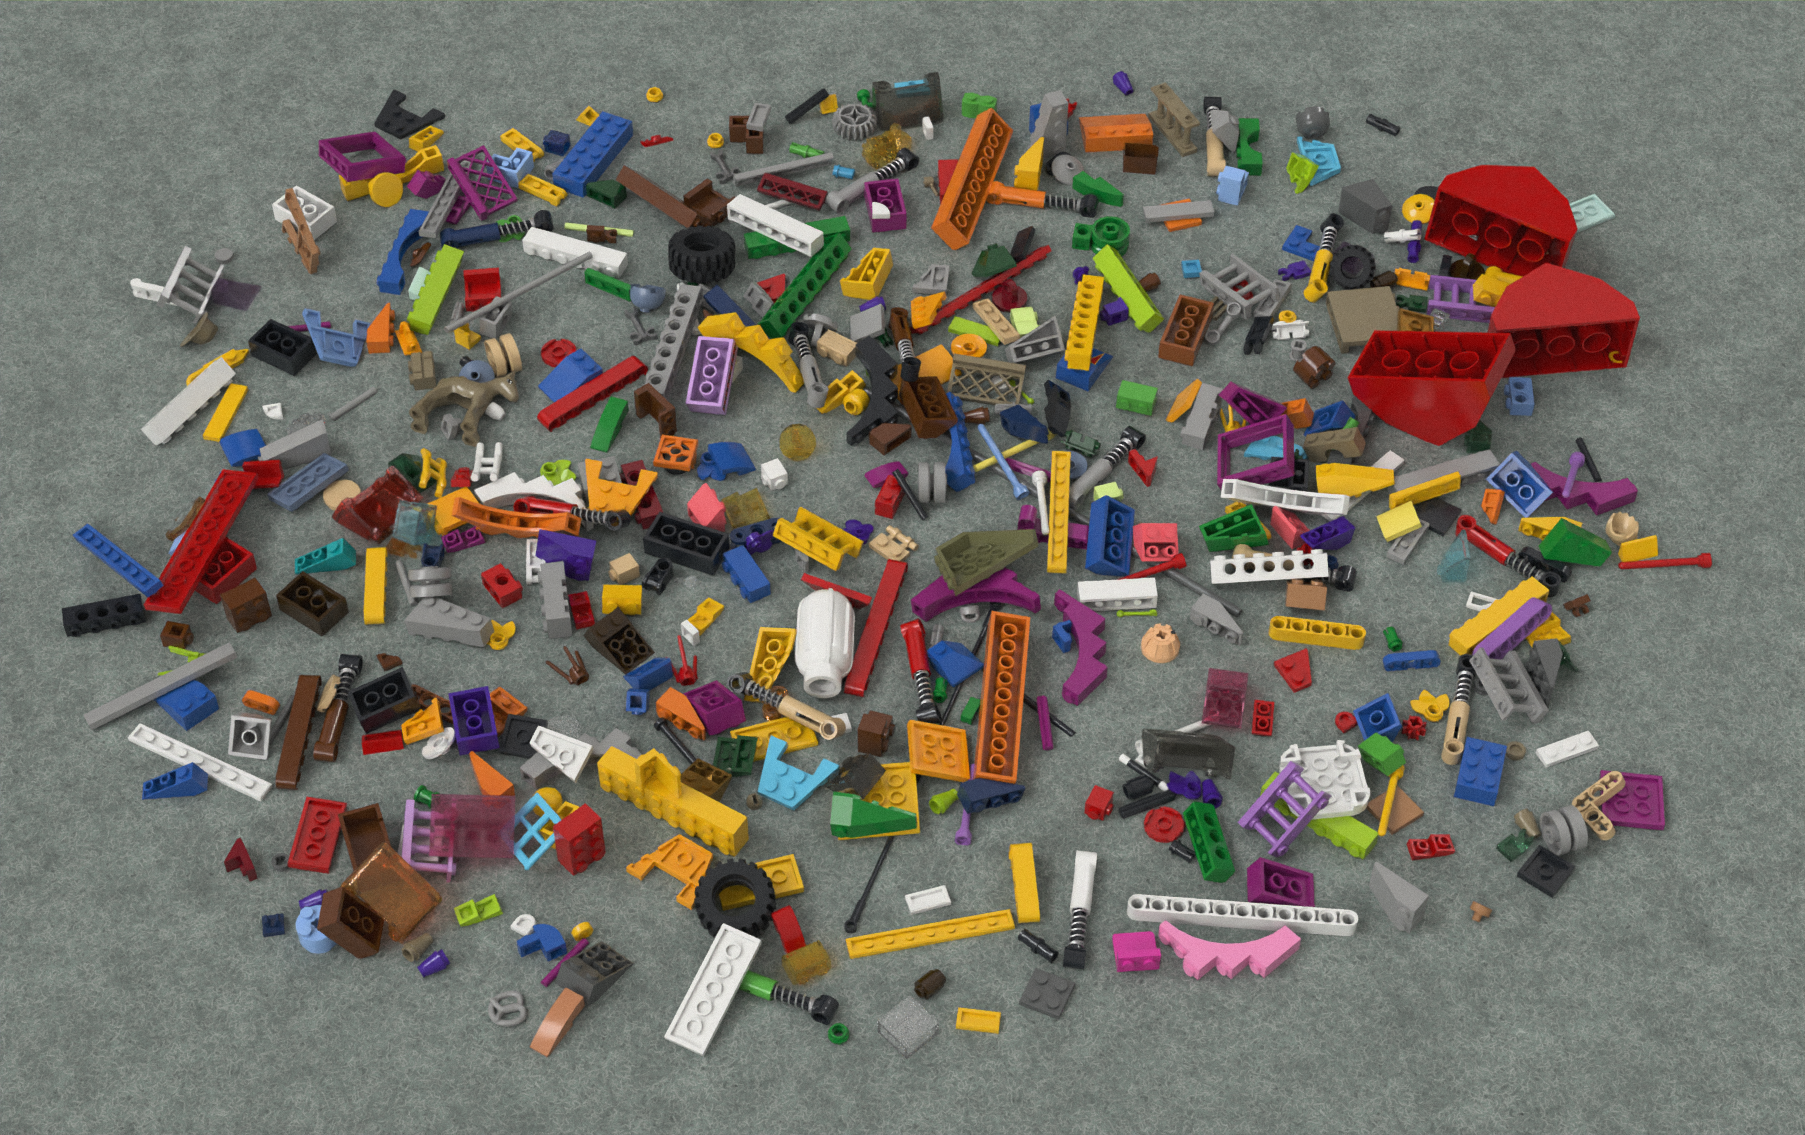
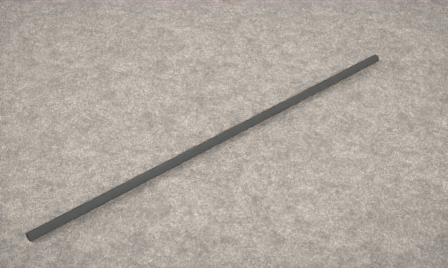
[863,386,1242,617]

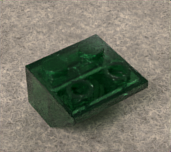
[388,453,438,498]

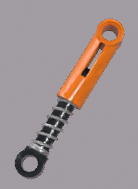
[986,181,1099,218]

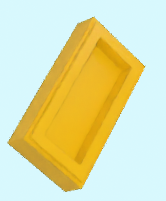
[956,1007,1001,1034]

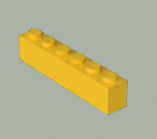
[1448,576,1549,656]

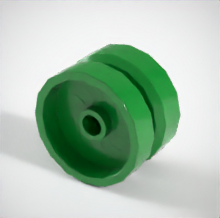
[1091,216,1130,257]

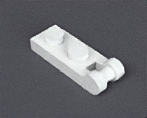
[130,278,179,306]
[526,539,546,585]

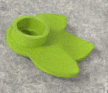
[540,460,577,486]

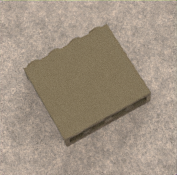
[1326,286,1399,354]

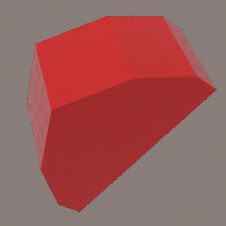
[1424,165,1578,276]
[1487,263,1640,378]
[1347,330,1516,446]

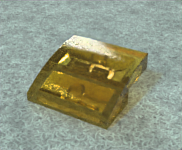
[721,488,771,528]

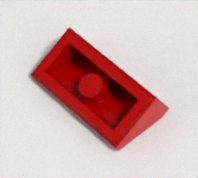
[361,730,404,755]

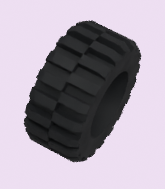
[668,226,735,284]
[694,858,776,938]

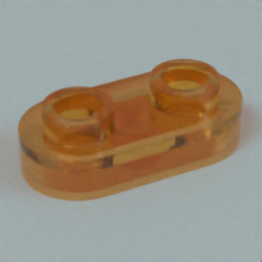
[762,686,788,721]

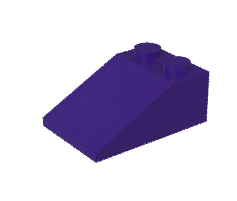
[535,529,596,581]

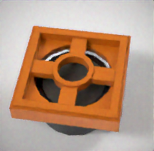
[653,435,699,475]

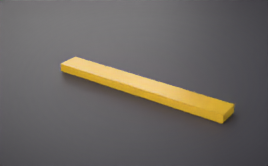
[1047,451,1071,573]
[846,909,1015,959]

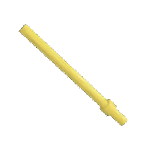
[973,429,1057,472]

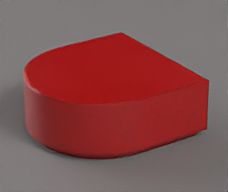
[1335,712,1358,733]

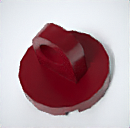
[992,279,1027,313]

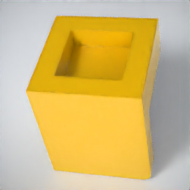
[454,323,481,350]

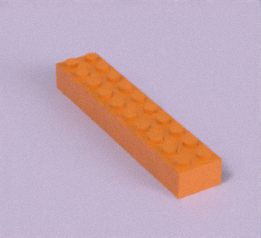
[931,108,1013,250]
[973,611,1030,784]

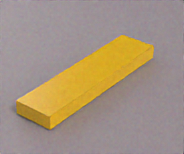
[203,383,248,442]
[1389,471,1461,510]

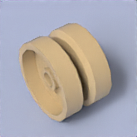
[484,333,522,378]

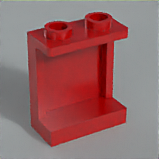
[463,267,501,312]

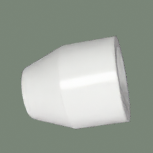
[485,402,506,421]

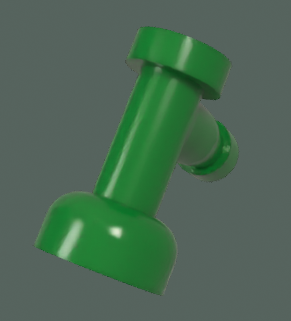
[857,89,883,109]

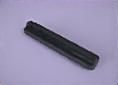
[785,88,829,124]
[1119,789,1176,819]

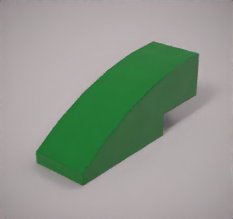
[1072,171,1124,207]
[590,396,629,453]

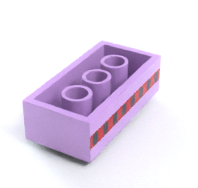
[686,336,738,415]

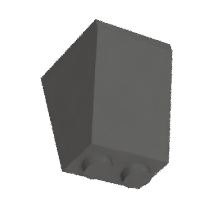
[1338,179,1392,234]

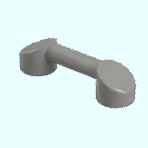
[1206,302,1241,345]

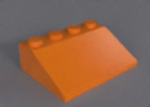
[1079,114,1153,153]

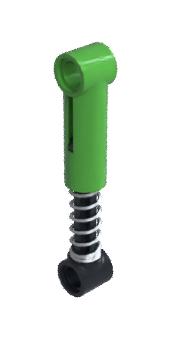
[739,970,839,1025]

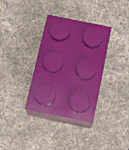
[864,178,907,233]

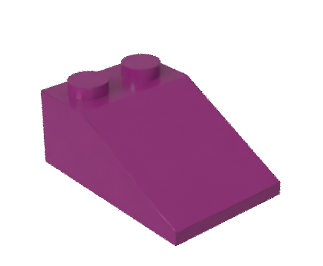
[683,680,746,735]
[1247,857,1315,907]

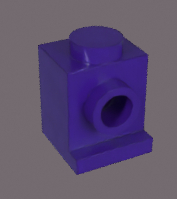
[1099,297,1129,326]

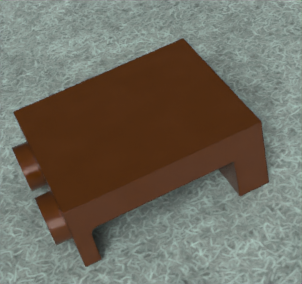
[683,178,736,226]
[634,383,677,439]

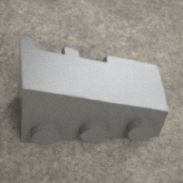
[1005,316,1065,364]
[1180,383,1223,450]

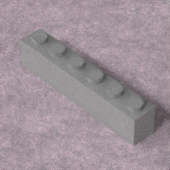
[1387,449,1500,494]

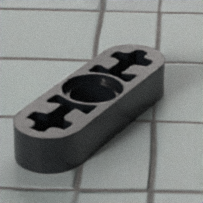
[1518,546,1572,583]

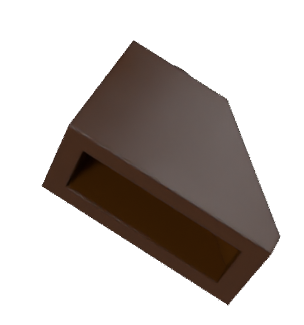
[869,423,912,456]

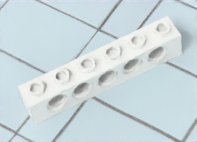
[1210,549,1329,584]

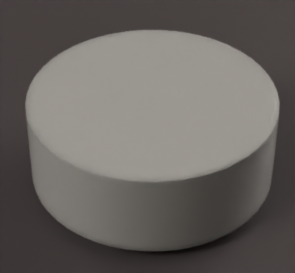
[215,248,233,264]

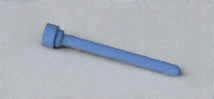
[978,424,1030,500]

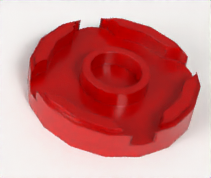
[541,339,576,367]
[1144,806,1185,843]

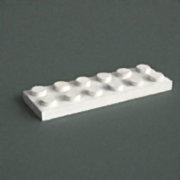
[664,923,762,1057]

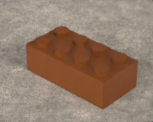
[1158,294,1214,366]

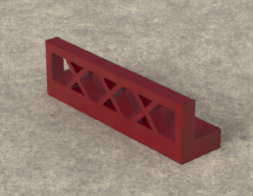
[757,173,828,211]

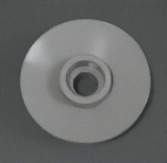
[1051,155,1084,185]

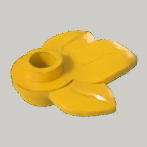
[487,620,515,650]
[1410,690,1450,722]

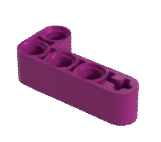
[1017,505,1089,550]

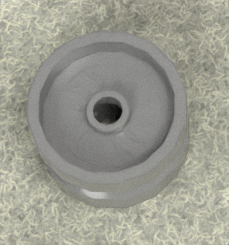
[918,462,947,503]
[408,566,453,597]
[1540,805,1588,856]

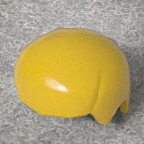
[533,787,563,817]

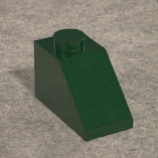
[586,179,627,209]

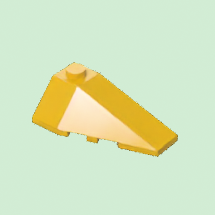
[1316,463,1395,498]
[744,627,797,703]

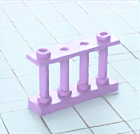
[400,799,459,882]

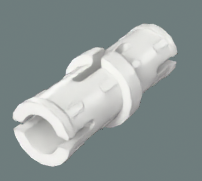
[1384,229,1421,243]

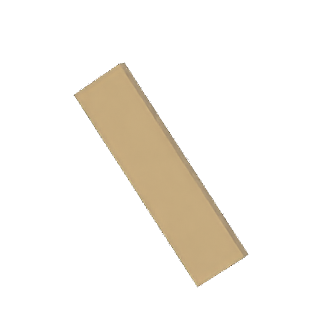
[973,298,1020,345]

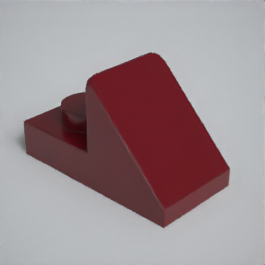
[224,837,258,881]

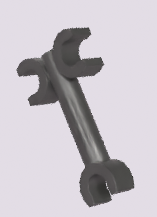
[710,149,739,184]
[625,307,657,345]

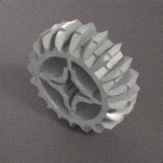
[832,102,878,141]

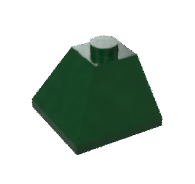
[972,243,1017,277]

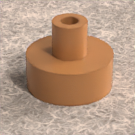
[1470,901,1492,923]

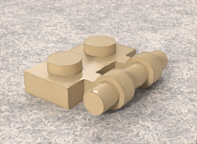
[869,525,919,561]

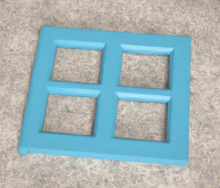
[497,793,562,870]

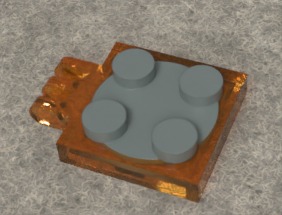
[166,496,206,541]

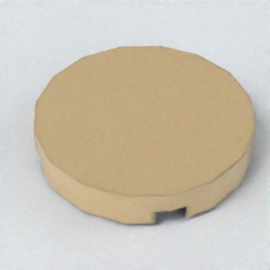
[323,480,361,511]
[316,674,341,713]

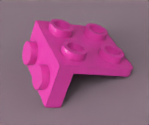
[1112,931,1161,972]

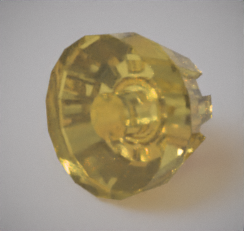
[861,135,897,169]

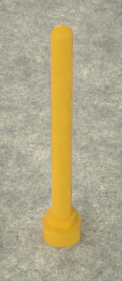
[1378,765,1405,836]

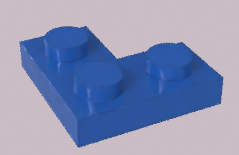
[1282,225,1320,261]

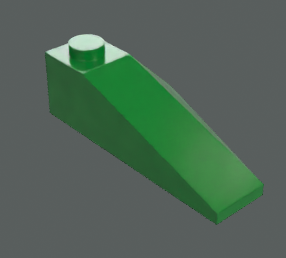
[830,792,917,838]

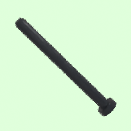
[654,717,697,764]

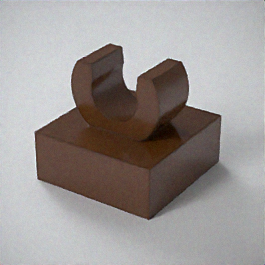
[1563,594,1591,617]

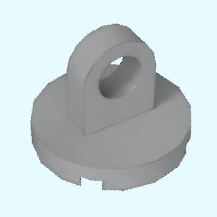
[802,314,838,348]

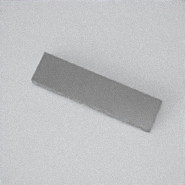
[1143,200,1214,223]

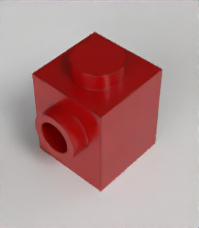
[1084,785,1114,821]

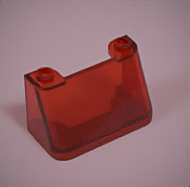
[332,465,424,541]

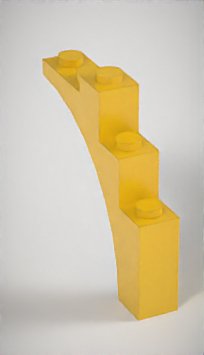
[697,312,804,393]

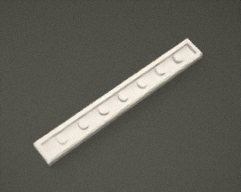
[128,724,273,802]

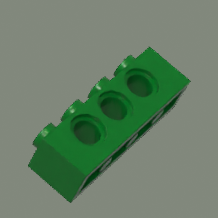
[1183,801,1235,883]

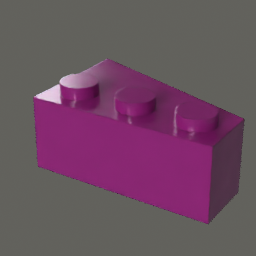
[1218,381,1287,425]

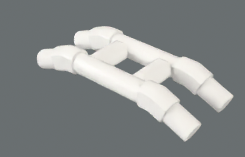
[471,442,503,482]

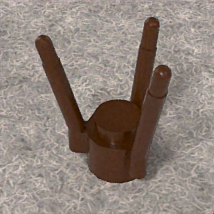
[546,646,589,686]

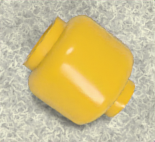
[843,388,870,415]

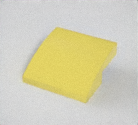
[1376,501,1422,542]

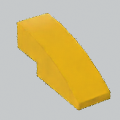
[816,370,866,414]

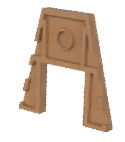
[282,188,320,274]

